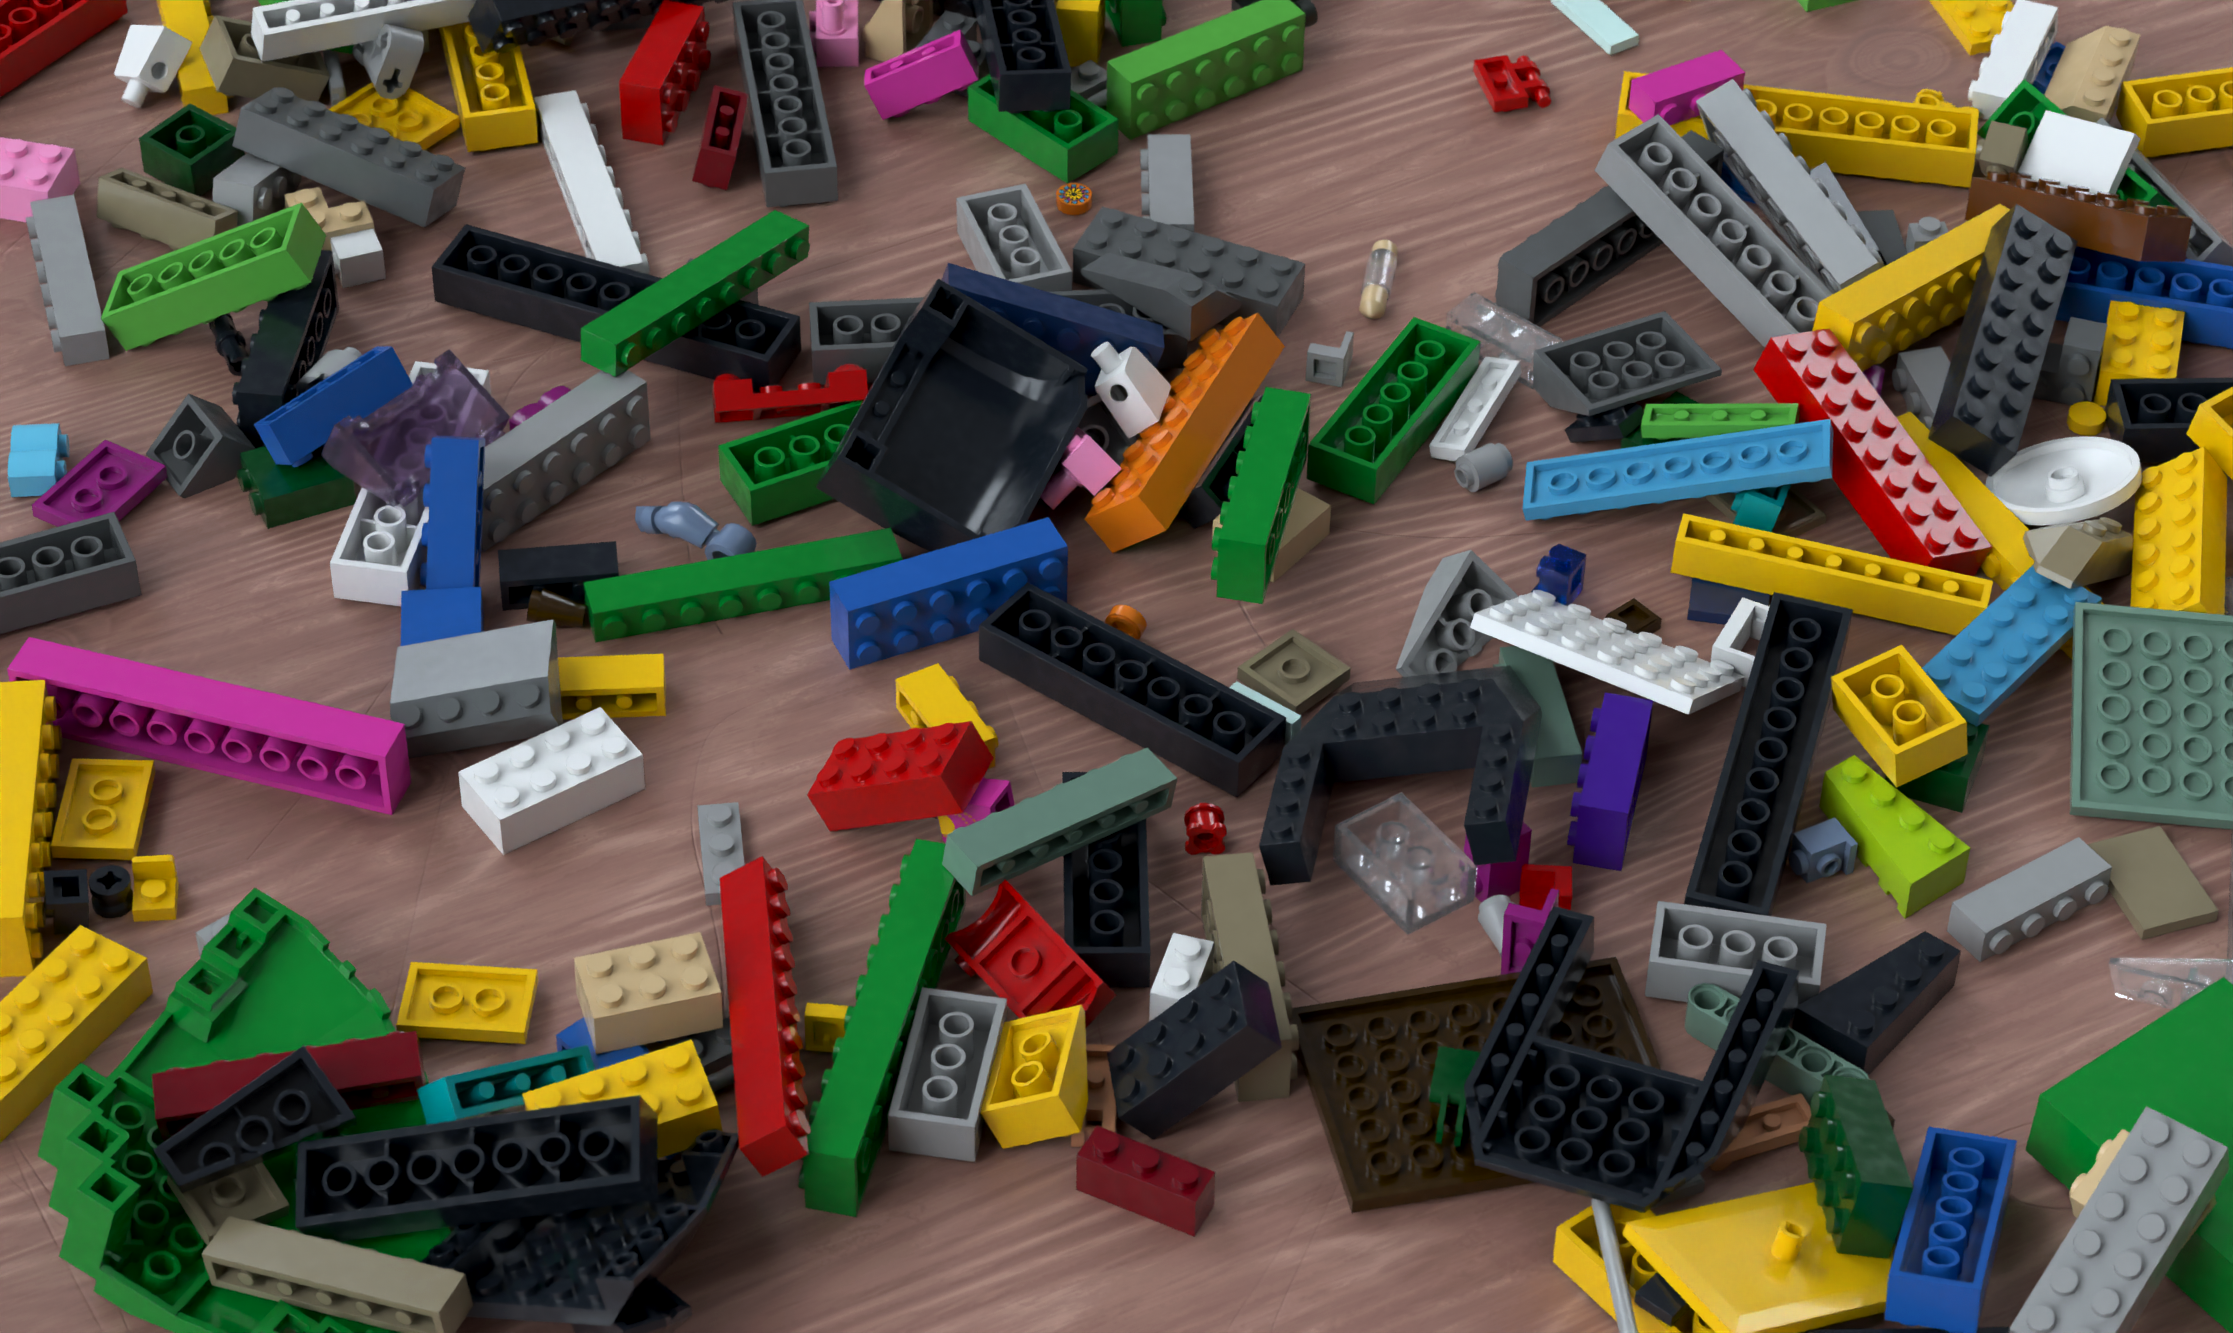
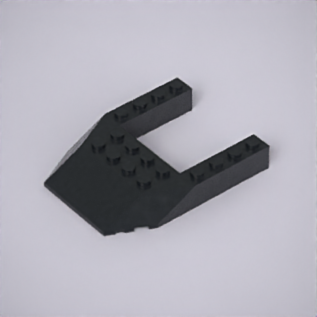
[1259,665,1542,886]
[1464,906,1799,1213]

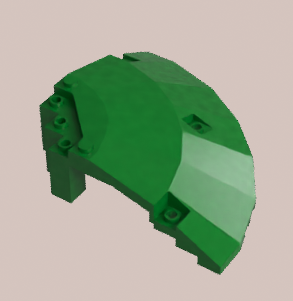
[38,888,451,1333]

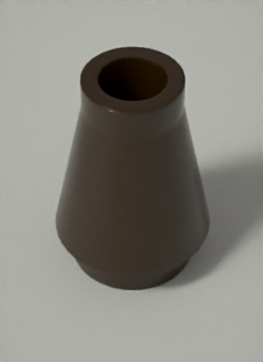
[526,588,587,628]

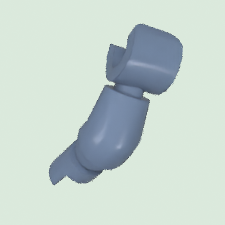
[635,501,757,560]

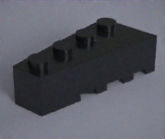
[1792,931,1961,1075]

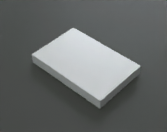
[2018,110,2141,194]

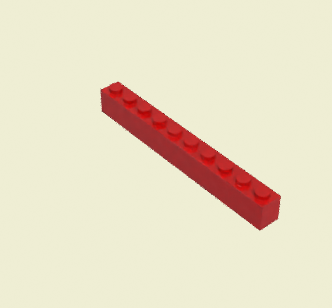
[719,856,811,1177]

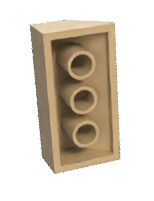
[2044,26,2141,123]

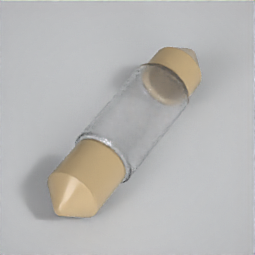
[1359,240,1398,319]

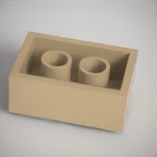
[574,932,723,1054]

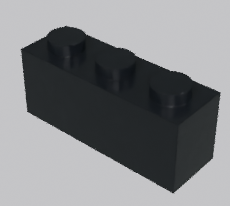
[498,541,619,611]

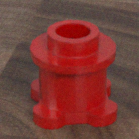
[1184,803,1227,855]

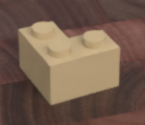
[284,187,374,251]

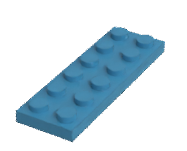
[1922,564,2102,727]

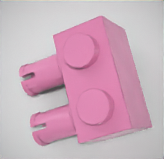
[809,0,859,67]
[1040,427,1122,510]

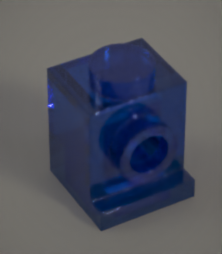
[1531,544,1587,606]

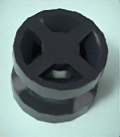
[88,865,133,918]

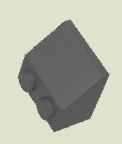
[146,394,256,498]

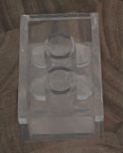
[1333,792,1477,935]

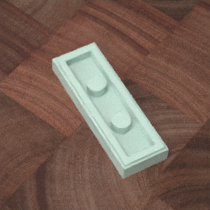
[1551,0,1639,55]

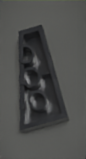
[153,1045,357,1193]

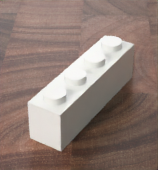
[1968,0,2058,120]

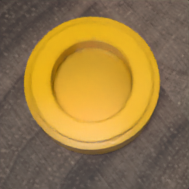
[2067,401,2106,436]

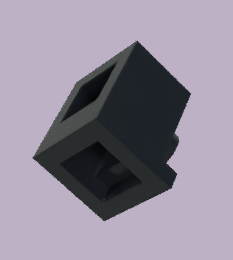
[44,869,89,935]

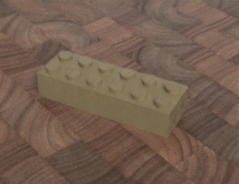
[1201,852,1299,1102]

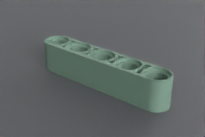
[1684,983,1870,1106]

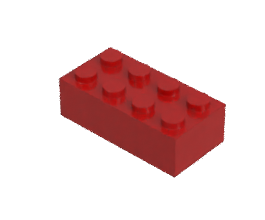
[619,0,711,146]
[807,721,994,831]

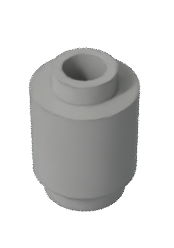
[1454,443,1513,492]

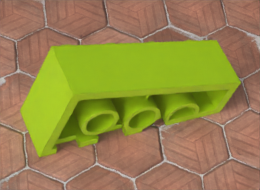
[1819,755,1970,919]

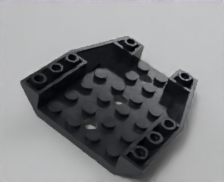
[420,1129,739,1326]

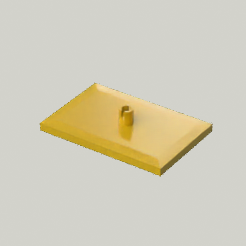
[1622,1182,1896,1333]

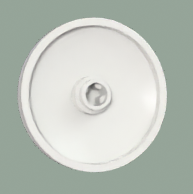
[1985,436,2142,525]

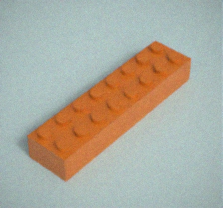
[1085,313,1285,553]

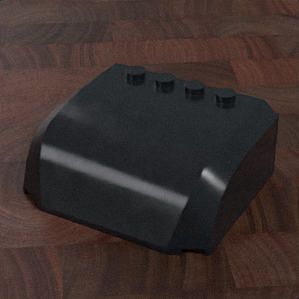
[816,279,1088,552]

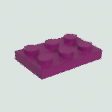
[32,439,168,527]

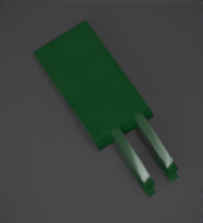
[1429,1046,1480,1148]

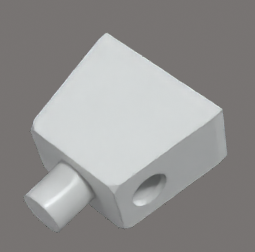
[114,25,192,108]
[1091,342,1171,438]

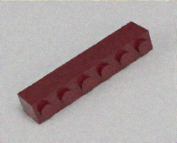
[152,1031,426,1142]

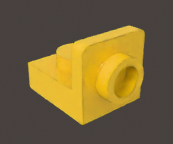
[132,855,179,922]
[804,1003,848,1052]

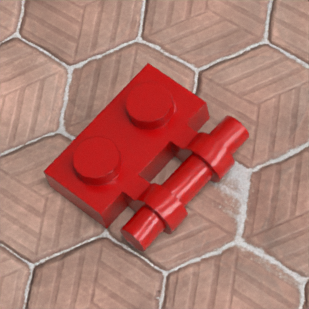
[1473,55,1551,113]

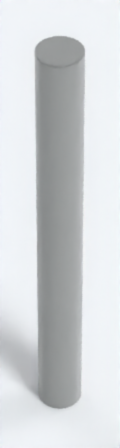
[1591,1198,1638,1333]

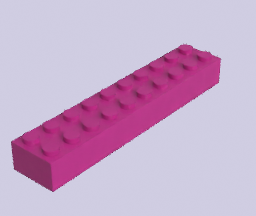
[7,637,411,815]

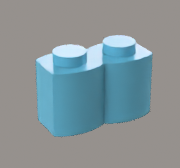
[8,423,70,497]

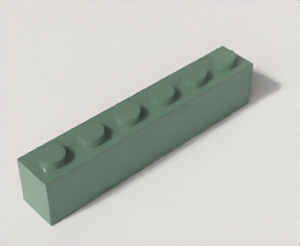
[942,747,1178,896]

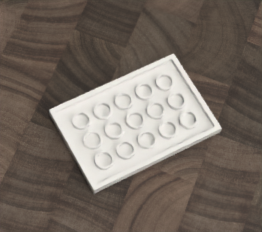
[1470,590,1745,715]

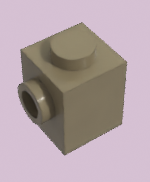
[1975,121,2029,177]

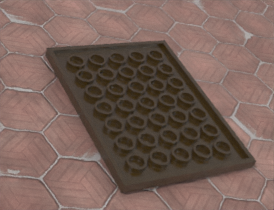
[1288,957,1661,1213]

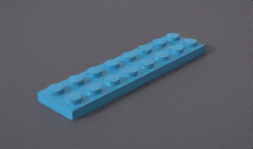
[1522,419,1833,521]

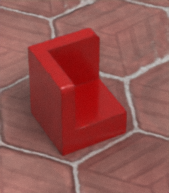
[1519,864,1572,910]

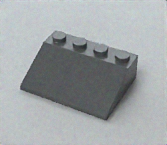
[1533,311,1722,416]
[390,619,563,759]

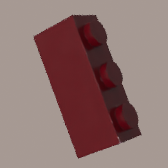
[692,85,749,190]
[1076,1126,1215,1237]

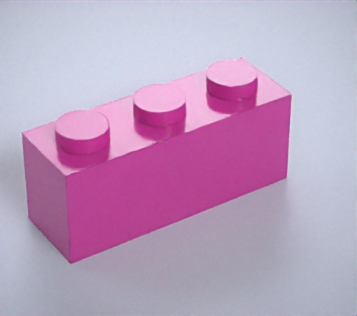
[864,29,979,120]
[1629,49,1745,125]

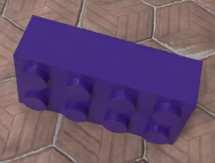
[1567,692,1653,872]

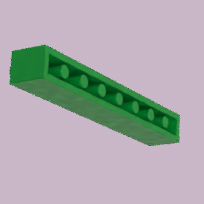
[581,210,810,377]
[584,528,902,643]

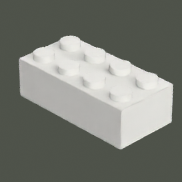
[458,707,645,855]

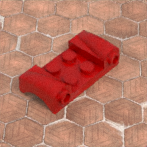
[712,363,868,423]
[944,880,1116,1029]

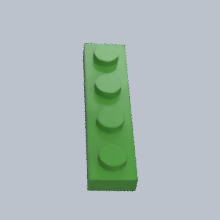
[1641,403,1800,440]

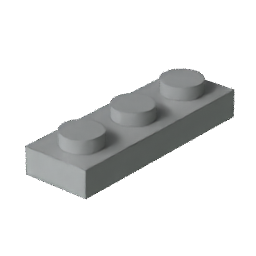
[697,802,744,906]

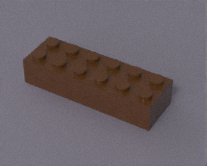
[1965,171,2193,262]

